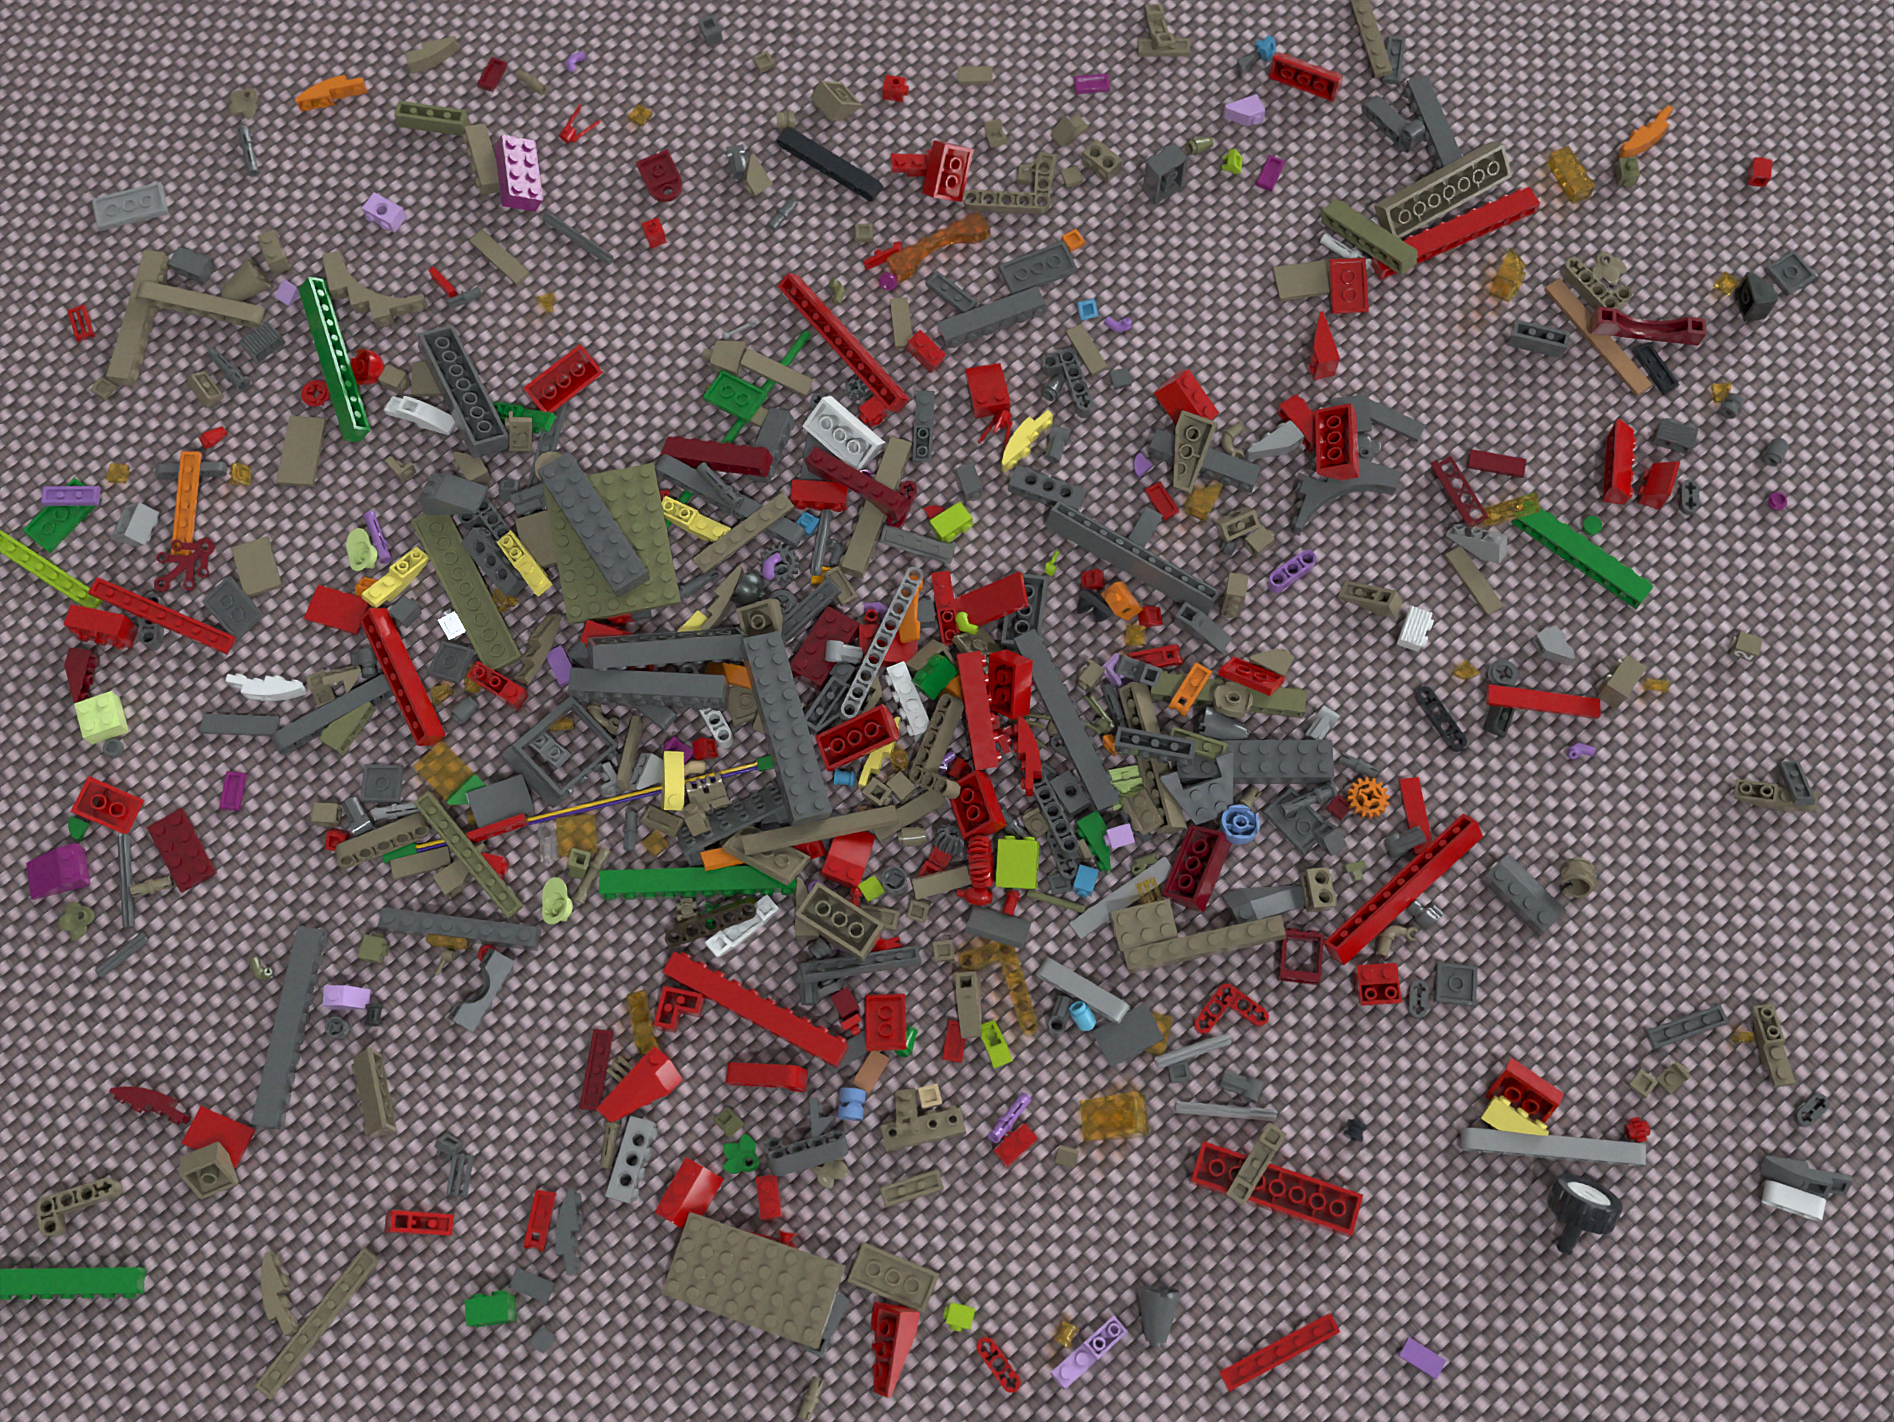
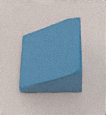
[1075,298,1098,321]

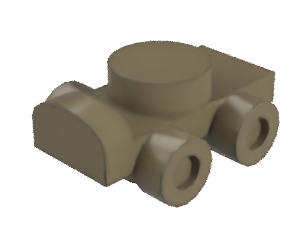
[676,898,698,922]

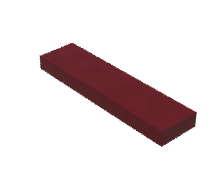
[579,1029,614,1112]

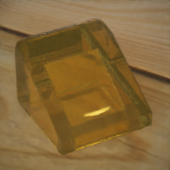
[430,684,454,706]

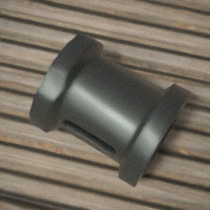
[364,1004,384,1027]

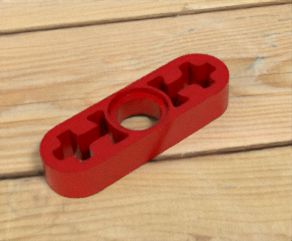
[976,1337,1021,1393]

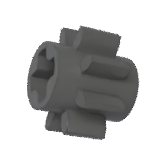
[844,378,868,401]

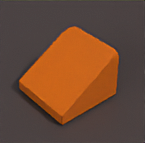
[355,577,378,597]
[1102,734,1118,757]

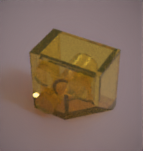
[1489,247,1526,302]

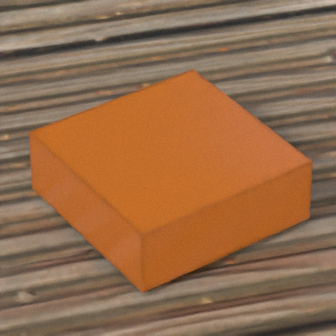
[1061,229,1086,253]

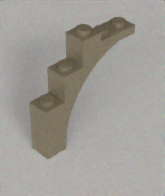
[322,250,428,328]

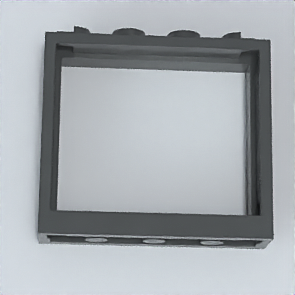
[512,695,619,800]

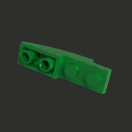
[493,402,556,434]

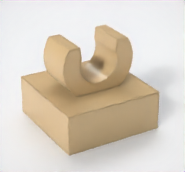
[918,1083,942,1109]

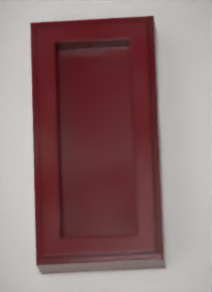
[477,57,508,93]

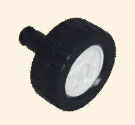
[1547,1174,1623,1255]

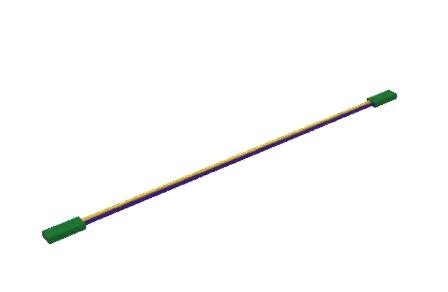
[382,756,774,864]

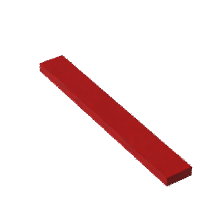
[88,577,236,655]

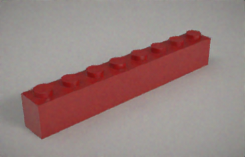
[359,608,446,746]

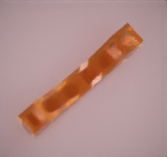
[887,211,990,284]

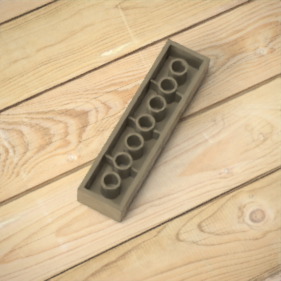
[1374,141,1512,238]

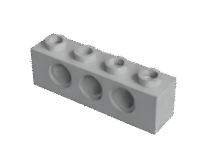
[605,1116,658,1205]

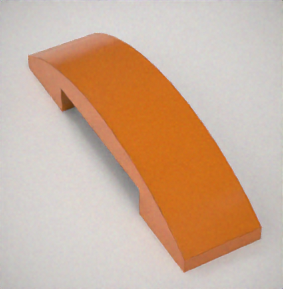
[897,575,923,643]
[704,662,752,690]

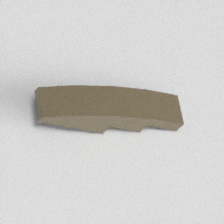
[700,565,744,630]
[514,614,562,684]

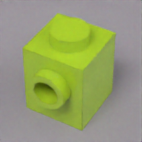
[943,1302,975,1332]

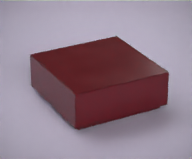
[1326,794,1352,821]

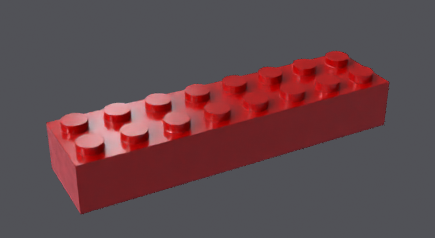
[1189,1141,1363,1237]

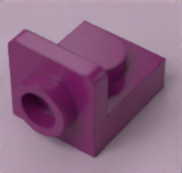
[663,736,694,765]

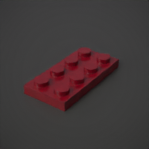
[146,808,217,893]

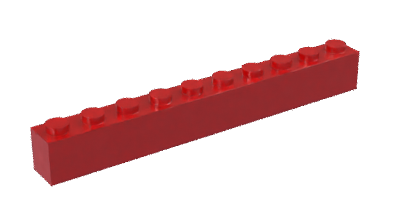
[1370,186,1540,280]
[777,273,911,413]
[1323,813,1483,966]
[662,951,849,1069]

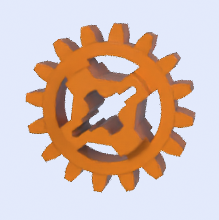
[1346,777,1390,820]

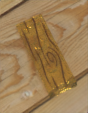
[1484,492,1539,527]

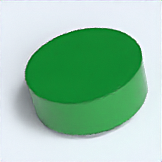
[1582,516,1603,536]

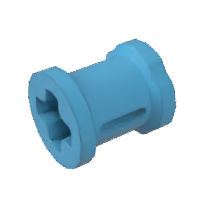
[834,768,855,788]

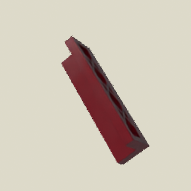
[1430,456,1489,527]

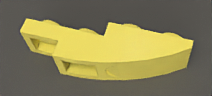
[1002,410,1053,473]
[661,496,731,542]
[497,530,553,597]
[362,547,430,608]

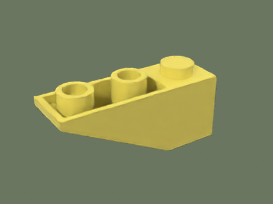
[1481,1095,1549,1136]

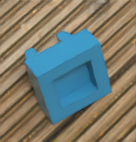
[1255,35,1276,62]
[796,511,820,537]

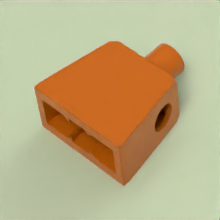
[1101,581,1143,621]

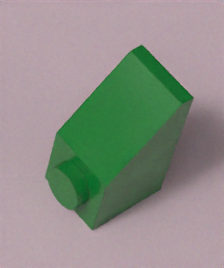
[445,773,487,805]

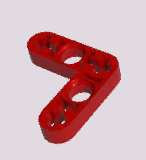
[1194,984,1269,1035]

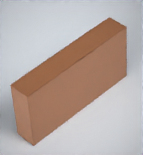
[852,1051,890,1094]

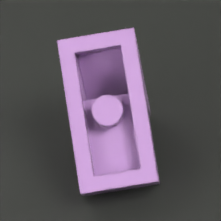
[1103,653,1137,689]

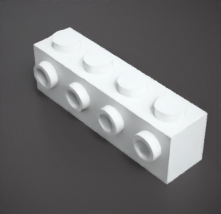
[885,661,930,742]

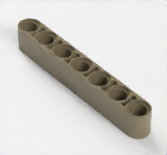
[135,281,265,329]

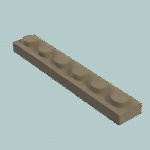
[1349,0,1392,78]
[693,492,795,574]

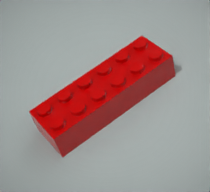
[956,651,1001,770]

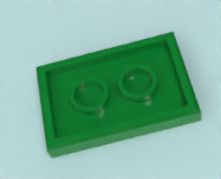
[702,369,768,424]

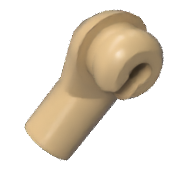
[684,760,706,776]

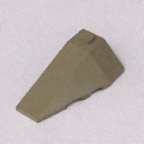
[1173,410,1218,493]

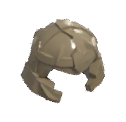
[1560,856,1598,898]

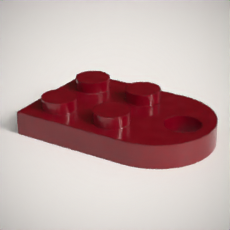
[635,149,683,202]

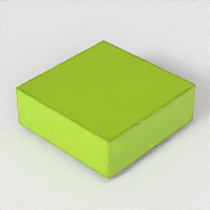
[858,875,885,903]

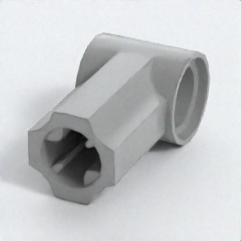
[825,640,863,664]
[1305,705,1341,740]

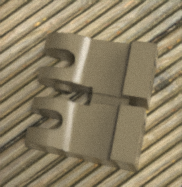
[685,771,731,814]

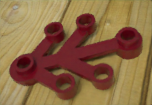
[154,538,215,593]

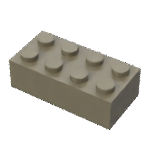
[795,881,885,962]

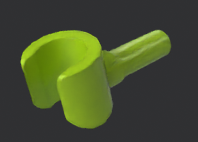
[1044,551,1059,576]

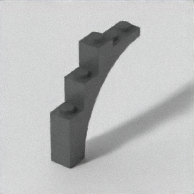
[1291,458,1402,536]

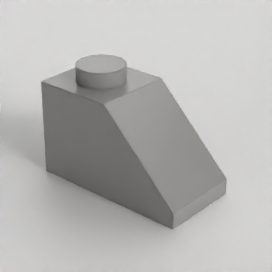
[628,753,663,790]

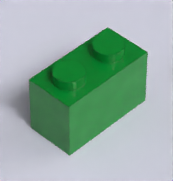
[911,653,958,700]

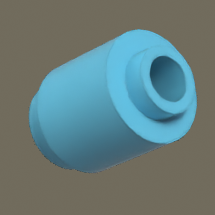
[1070,1000,1097,1031]

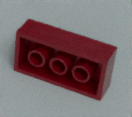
[790,606,860,692]

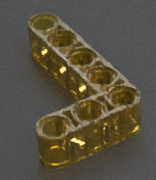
[958,942,1038,1037]

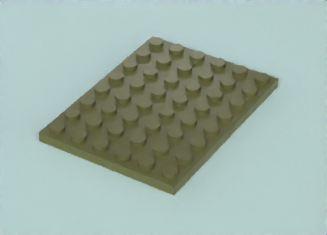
[543,463,681,625]

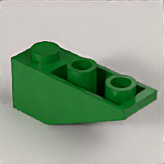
[1075,810,1111,876]

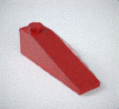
[596,1046,683,1123]
[871,1302,920,1398]

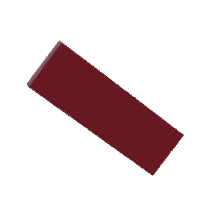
[1468,449,1527,478]

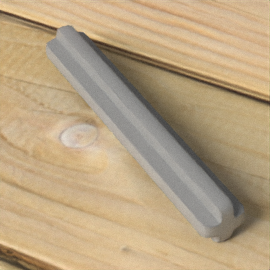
[1154,1033,1231,1068]

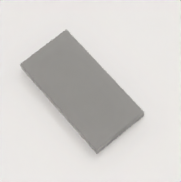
[92,182,168,232]

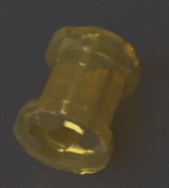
[890,749,908,771]
[1053,1321,1079,1349]

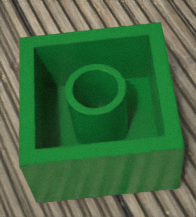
[464,1290,517,1328]

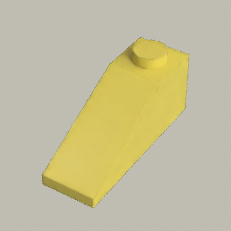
[661,751,685,811]

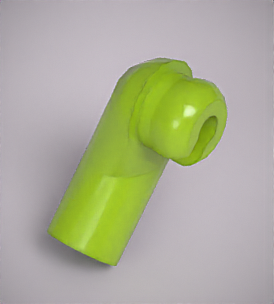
[955,612,979,635]

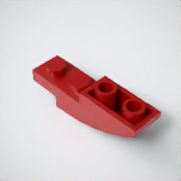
[890,150,931,177]
[931,570,960,646]
[1014,717,1041,796]

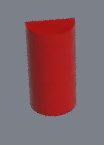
[815,704,899,772]

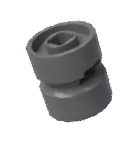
[881,866,908,898]

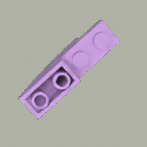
[1050,1316,1128,1390]

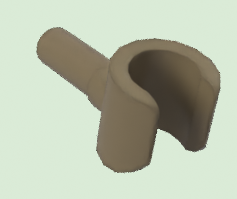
[434,950,456,976]

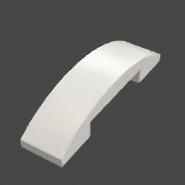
[705,895,779,958]

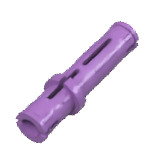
[363,511,392,564]
[988,1093,1031,1143]

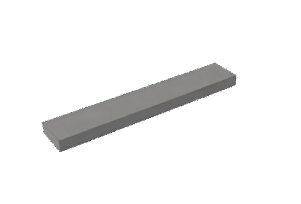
[1069,857,1172,941]

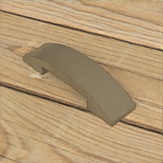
[1144,3,1176,47]
[1226,1123,1287,1206]

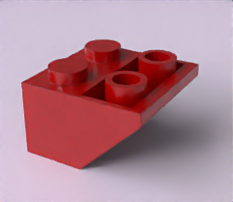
[1353,963,1402,1006]

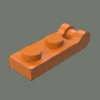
[1168,662,1213,717]

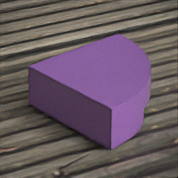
[1134,453,1152,479]

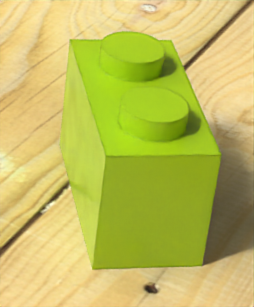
[929,501,973,543]

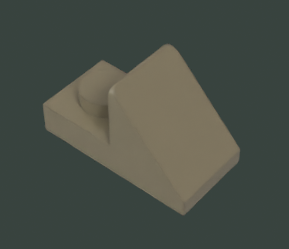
[1050,114,1089,148]
[321,664,361,693]

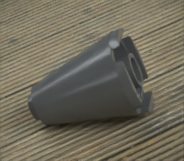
[1193,704,1248,740]
[1138,1286,1180,1347]

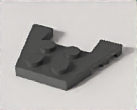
[1159,751,1234,825]

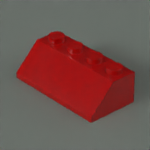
[1269,52,1343,102]
[522,344,603,413]
[1315,403,1359,481]
[1602,419,1636,505]

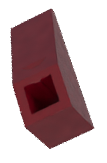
[64,647,99,704]

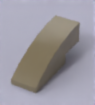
[405,36,460,74]

